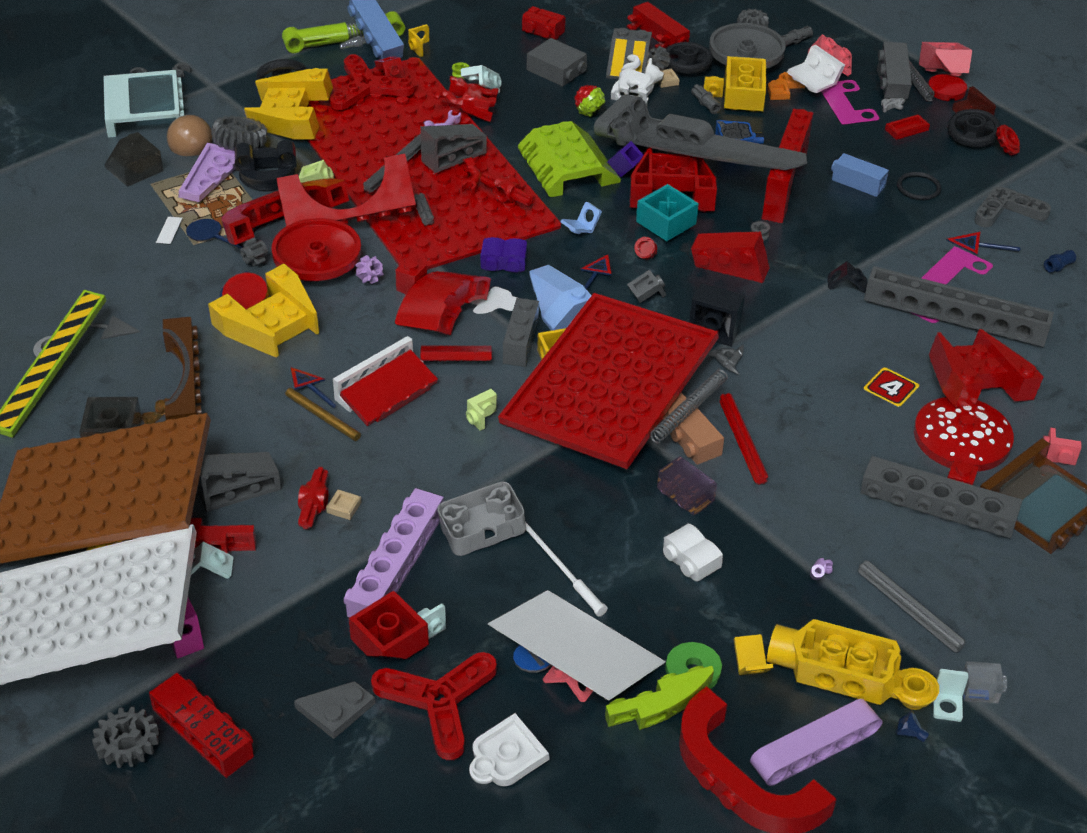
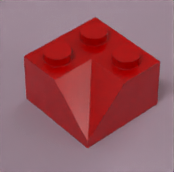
[349,590,429,659]

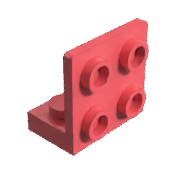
[808,34,852,76]

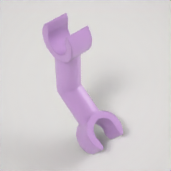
[424,110,461,126]

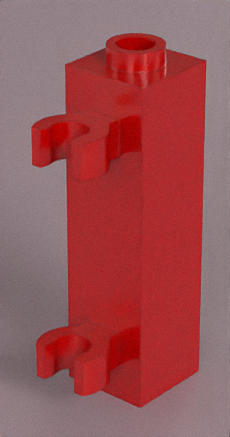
[627,2,690,48]

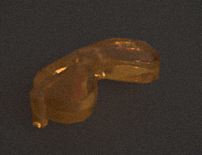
[141,398,167,424]

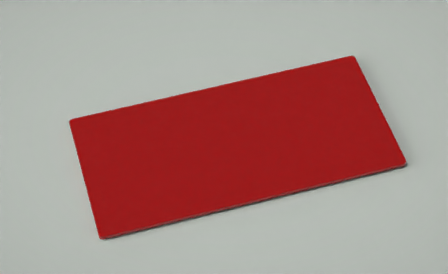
[307,57,561,270]

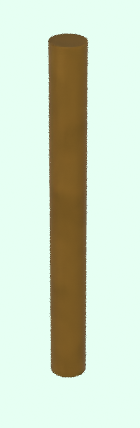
[285,388,361,441]

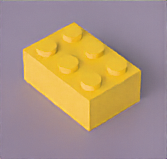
[724,56,766,112]

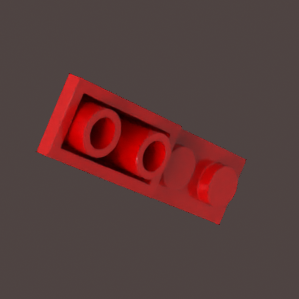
[190,518,256,554]

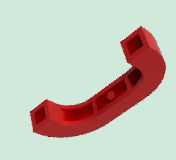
[221,178,350,245]
[679,686,836,833]

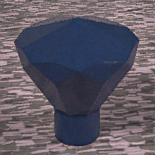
[896,711,929,742]

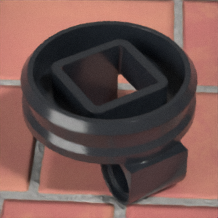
[234,140,297,191]

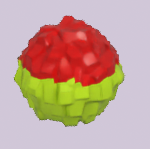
[574,85,606,117]

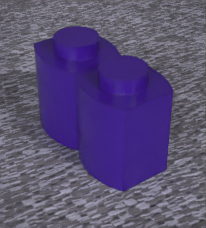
[480,237,527,272]

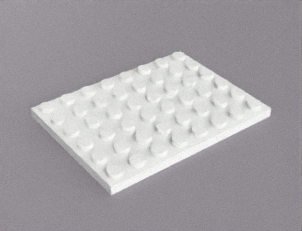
[0,524,197,685]

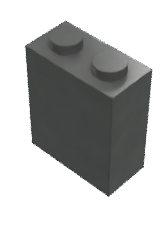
[527,38,587,86]

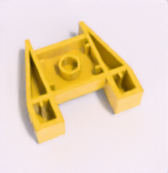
[244,68,333,139]
[208,264,319,357]

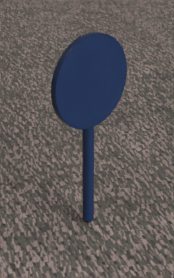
[186,219,244,249]

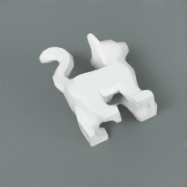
[611,54,664,105]

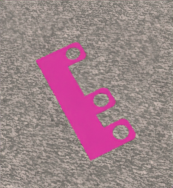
[821,73,879,124]
[910,246,993,323]

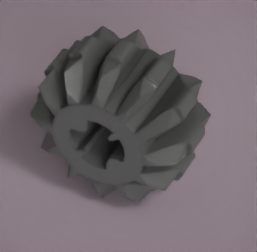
[737,8,769,27]

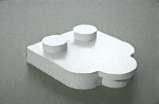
[469,713,549,786]

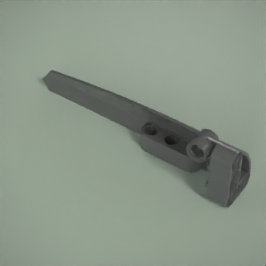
[594,94,807,170]

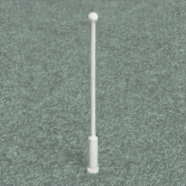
[525,522,608,617]

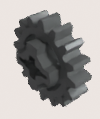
[92,707,159,768]

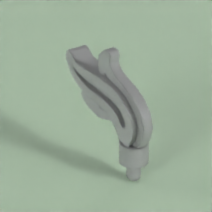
[881,98,906,112]

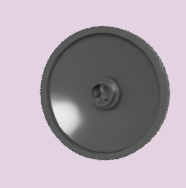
[709,23,786,68]

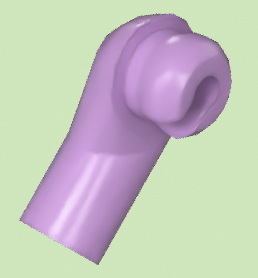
[810,558,833,580]

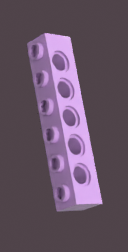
[344,488,444,617]

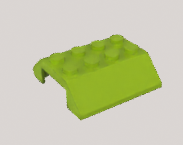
[518,121,621,197]

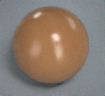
[167,115,213,156]

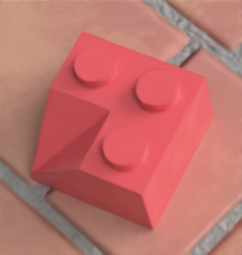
[919,42,972,76]

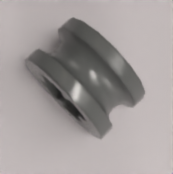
[751,221,770,240]

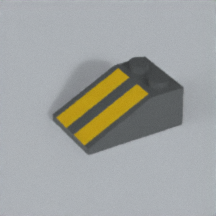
[606,28,652,80]

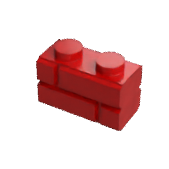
[522,6,566,40]

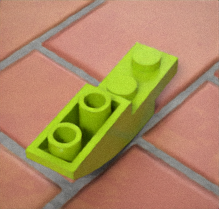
[605,666,714,730]

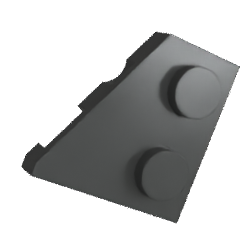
[294,681,375,739]

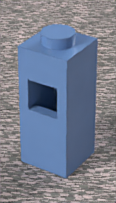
[831,153,889,197]

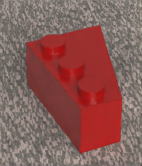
[691,232,770,283]

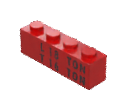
[149,673,254,778]

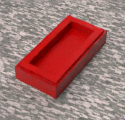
[885,115,930,140]

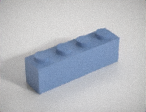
[347,0,404,59]

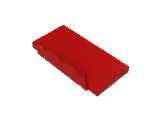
[340,349,438,426]

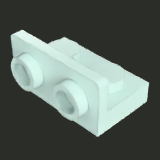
[461,65,502,93]

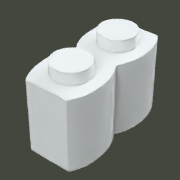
[663,523,723,582]

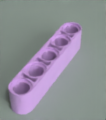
[750,699,882,786]

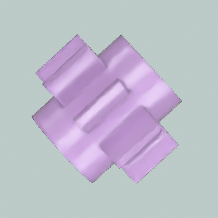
[355,255,384,284]

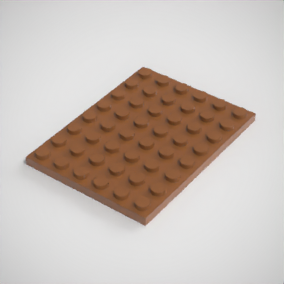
[0,413,211,564]

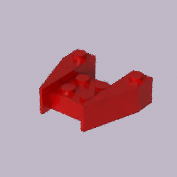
[630,147,717,212]
[929,329,1044,407]

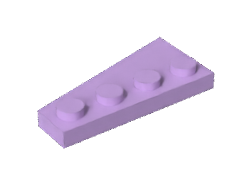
[179,143,235,202]

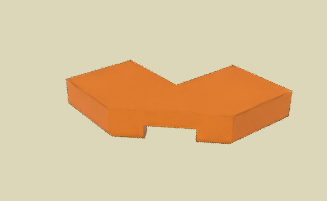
[767,72,805,100]

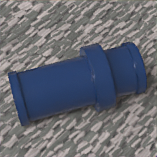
[1044,250,1076,272]

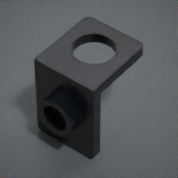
[828,261,867,293]

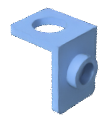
[561,202,602,234]

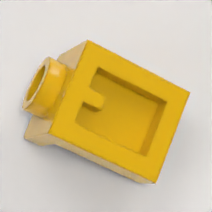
[704,76,724,97]

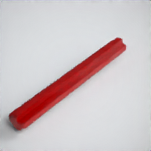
[719,393,768,485]

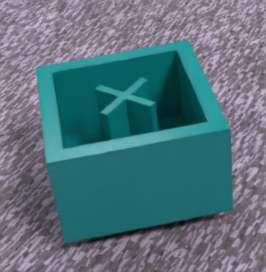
[636,184,699,241]

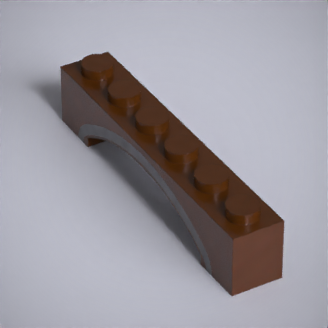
[163,317,202,420]

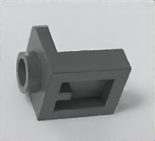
[627,270,666,303]

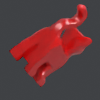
[434,76,499,122]

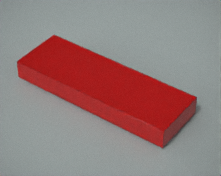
[420,346,492,361]

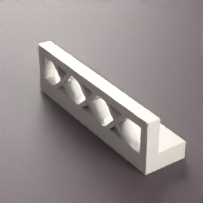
[333,336,424,412]

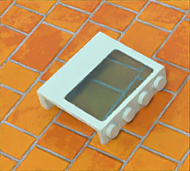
[104,70,184,137]

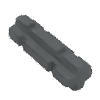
[414,193,434,225]

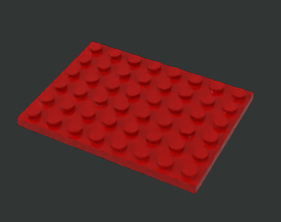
[498,293,718,469]

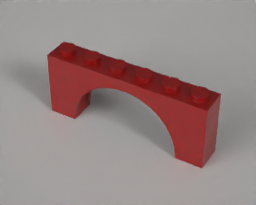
[762,109,813,223]
[276,154,416,226]

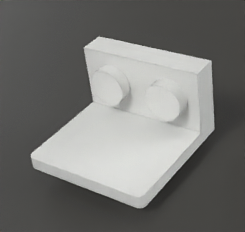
[787,45,845,93]

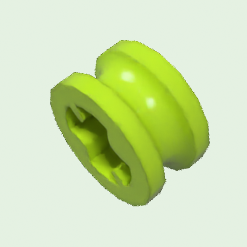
[452,62,469,79]

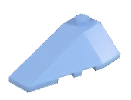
[529,265,592,331]

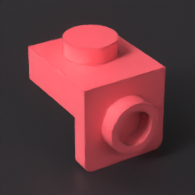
[1043,427,1081,465]

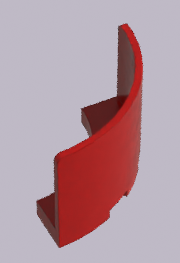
[395,271,491,335]

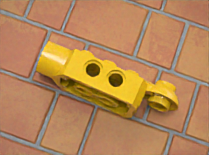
[767,619,939,710]

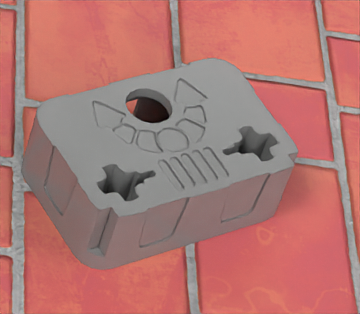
[437,482,526,556]

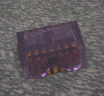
[657,456,717,515]

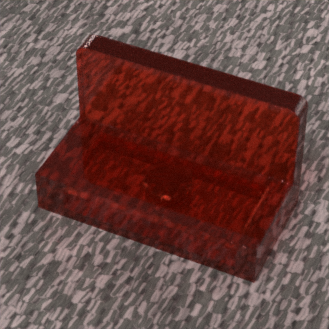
[952,86,996,115]

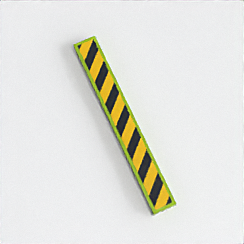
[0,290,106,438]

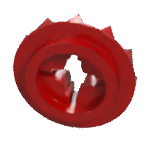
[996,125,1020,155]

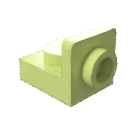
[299,160,334,183]
[466,389,497,431]

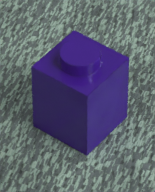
[607,141,643,177]

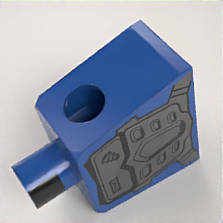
[715,120,764,144]

